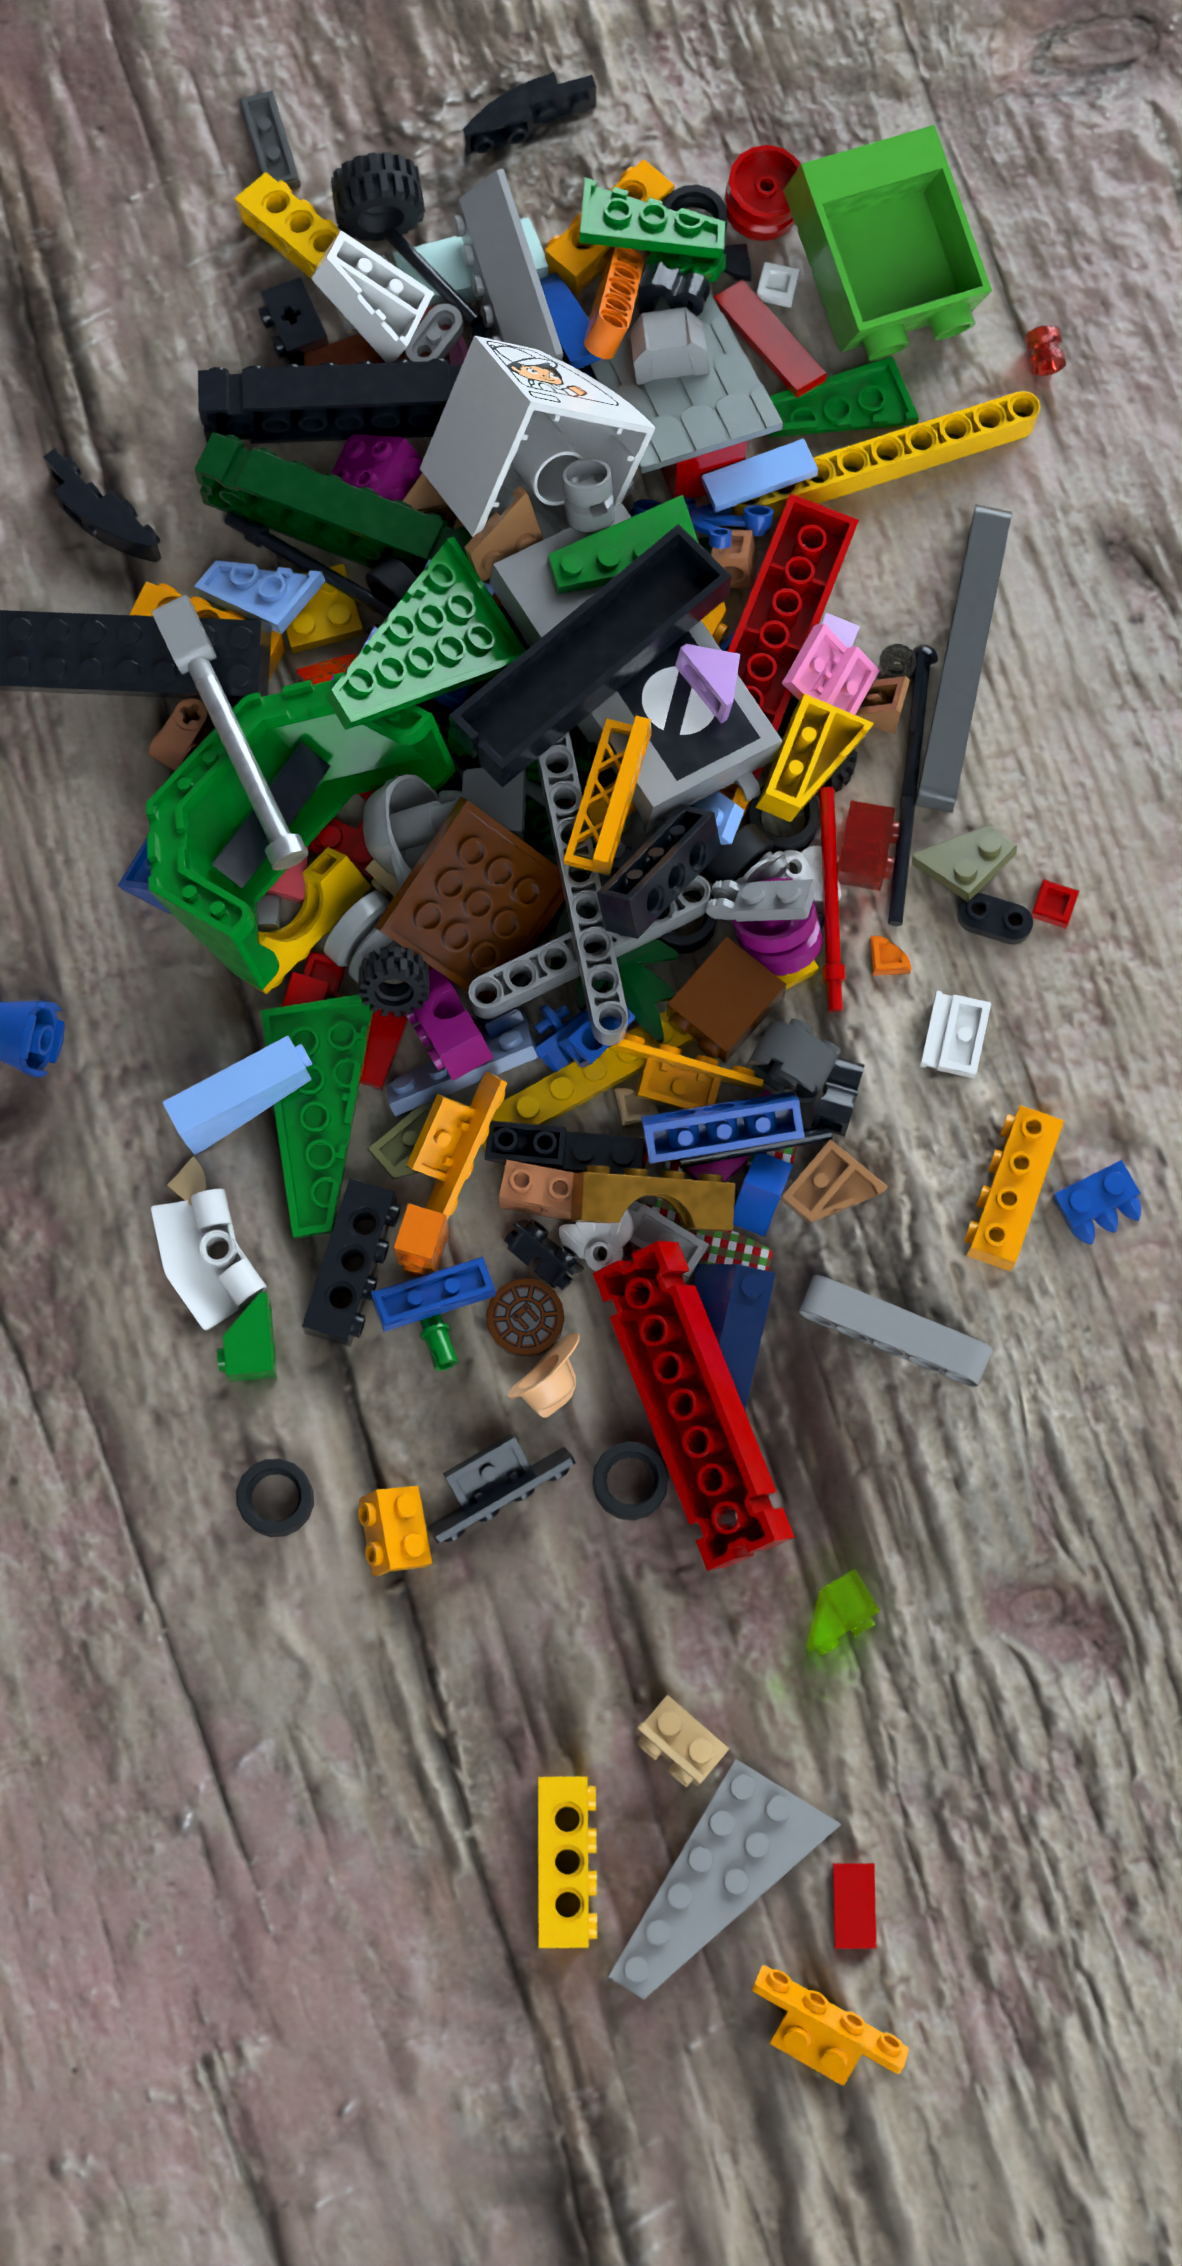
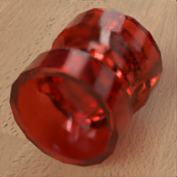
[1024,325,1067,376]

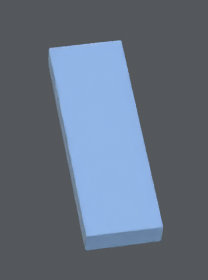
[701,438,818,513]

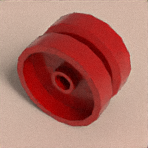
[724,145,801,241]

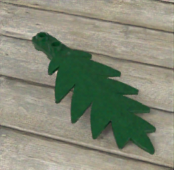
[525,783,678,1043]

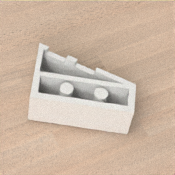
[311,231,434,363]

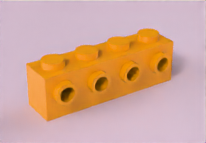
[963,1105,1064,1272]

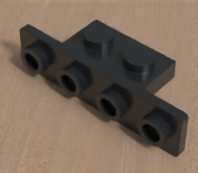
[427,1433,576,1544]

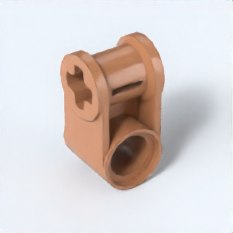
[148,698,213,771]

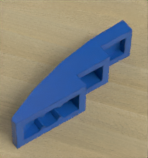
[539,272,602,370]

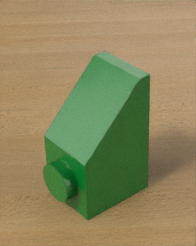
[217,1293,277,1382]

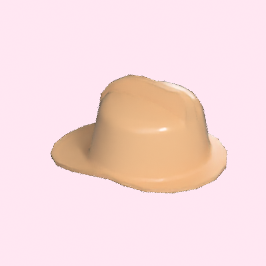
[507,1332,580,1418]

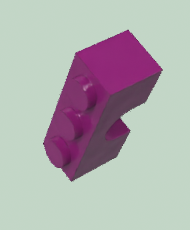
[404,969,494,1081]

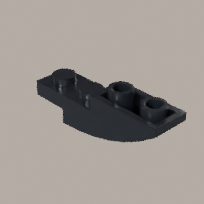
[463,72,596,156]
[43,448,162,563]
[485,1121,644,1175]

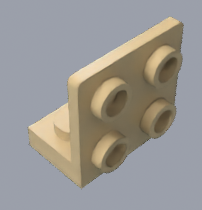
[636,1695,729,1788]

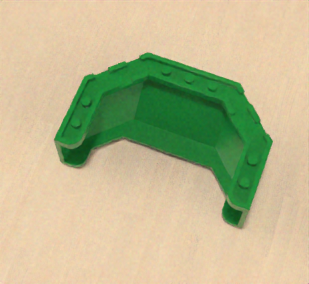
[146,672,456,990]

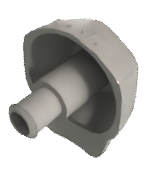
[362,774,460,888]

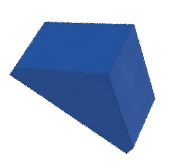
[733,1153,793,1237]

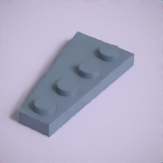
[386,1010,538,1116]

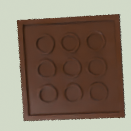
[374,797,575,1004]

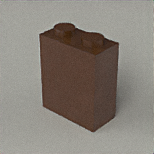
[666,937,787,1063]

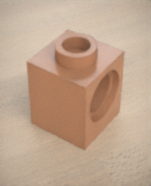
[711,530,757,588]

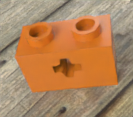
[393,1203,450,1277]

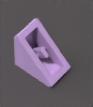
[675,644,740,723]

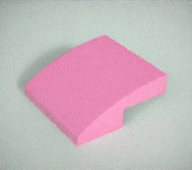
[782,624,880,715]

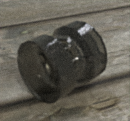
[876,644,916,687]

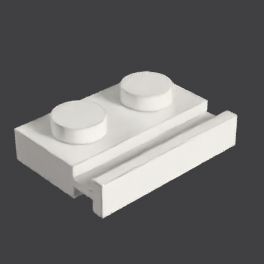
[920,991,991,1079]

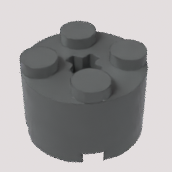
[747,1018,840,1102]

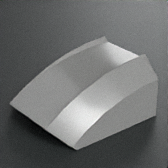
[630,307,710,385]

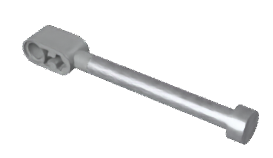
[152,594,308,870]

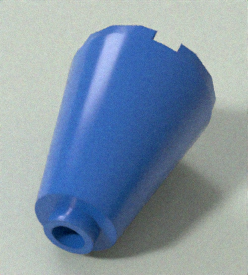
[0,1001,65,1078]

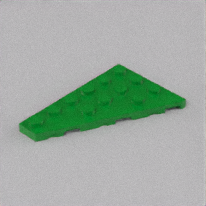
[326,537,526,730]

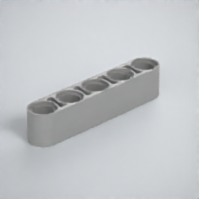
[798,1275,993,1387]

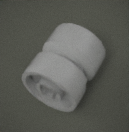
[562,459,615,532]

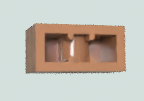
[499,1160,576,1223]

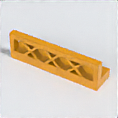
[563,716,651,876]

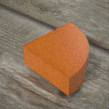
[869,936,912,976]

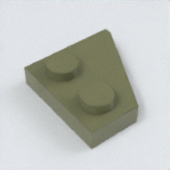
[912,826,1017,902]

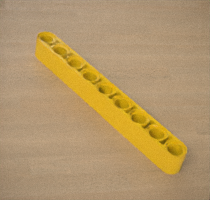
[732,391,1040,518]

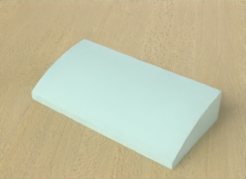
[392,217,549,307]

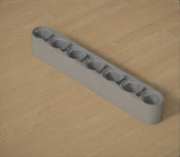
[468,875,711,1019]

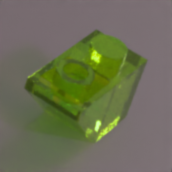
[804,1569,880,1657]

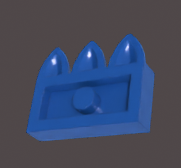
[1052,1160,1141,1245]

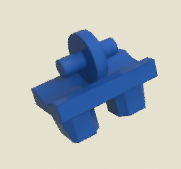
[533,1004,589,1072]

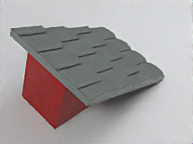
[587,292,783,499]

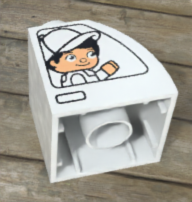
[420,335,656,540]

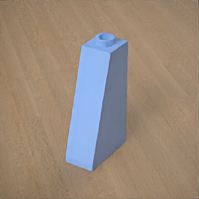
[162,1036,312,1155]

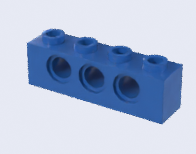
[641,1091,805,1164]

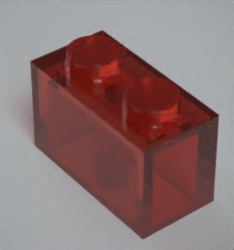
[838,800,900,891]

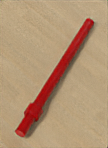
[819,787,846,1012]

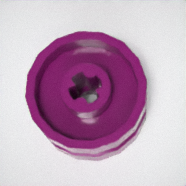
[732,877,823,976]

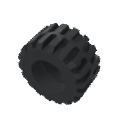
[331,152,425,241]

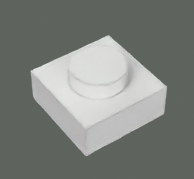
[757,262,800,308]

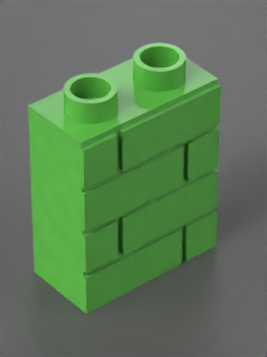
[783,125,992,361]

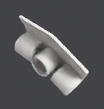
[151,1189,268,1331]

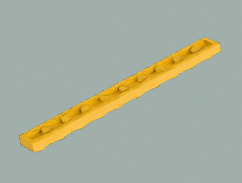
[481,960,819,1151]

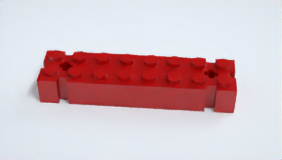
[592,1241,795,1571]

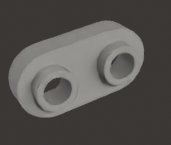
[405,304,464,362]

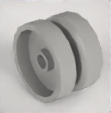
[324,890,406,984]

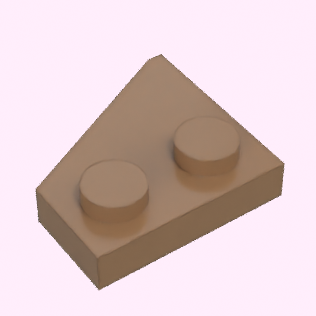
[465,486,543,582]
[780,1139,888,1225]

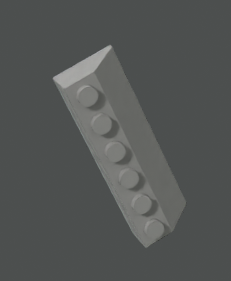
[453,169,563,361]

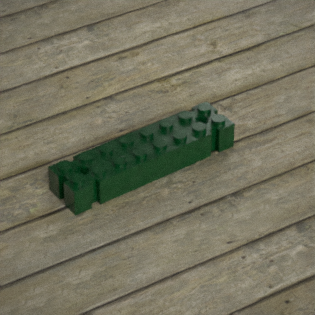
[194,432,473,578]

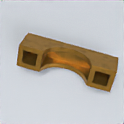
[571,1165,735,1232]

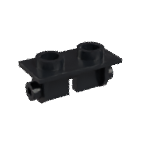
[504,1219,584,1291]

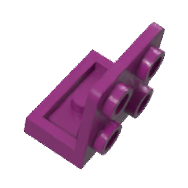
[330,434,423,501]

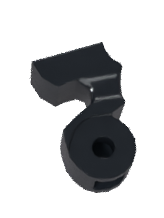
[639,262,711,316]
[811,1056,865,1137]

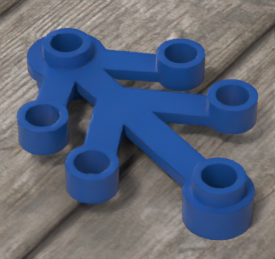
[629,497,774,549]

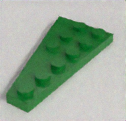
[260,994,373,1239]

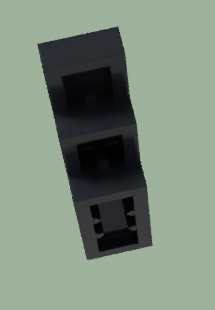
[210,742,331,888]

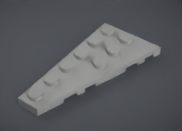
[608,1759,842,1999]

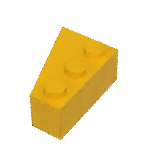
[756,693,874,822]

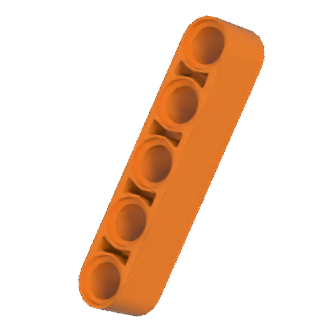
[584,247,644,360]

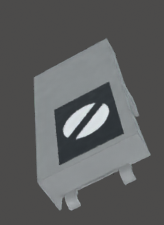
[490,503,782,834]

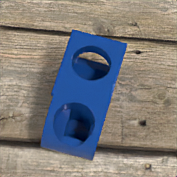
[558,1008,635,1068]

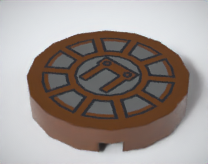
[486,1278,565,1357]

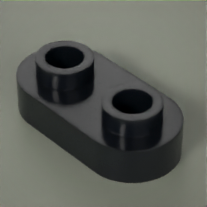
[957,893,1033,945]

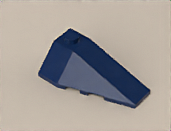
[693,1264,776,1410]

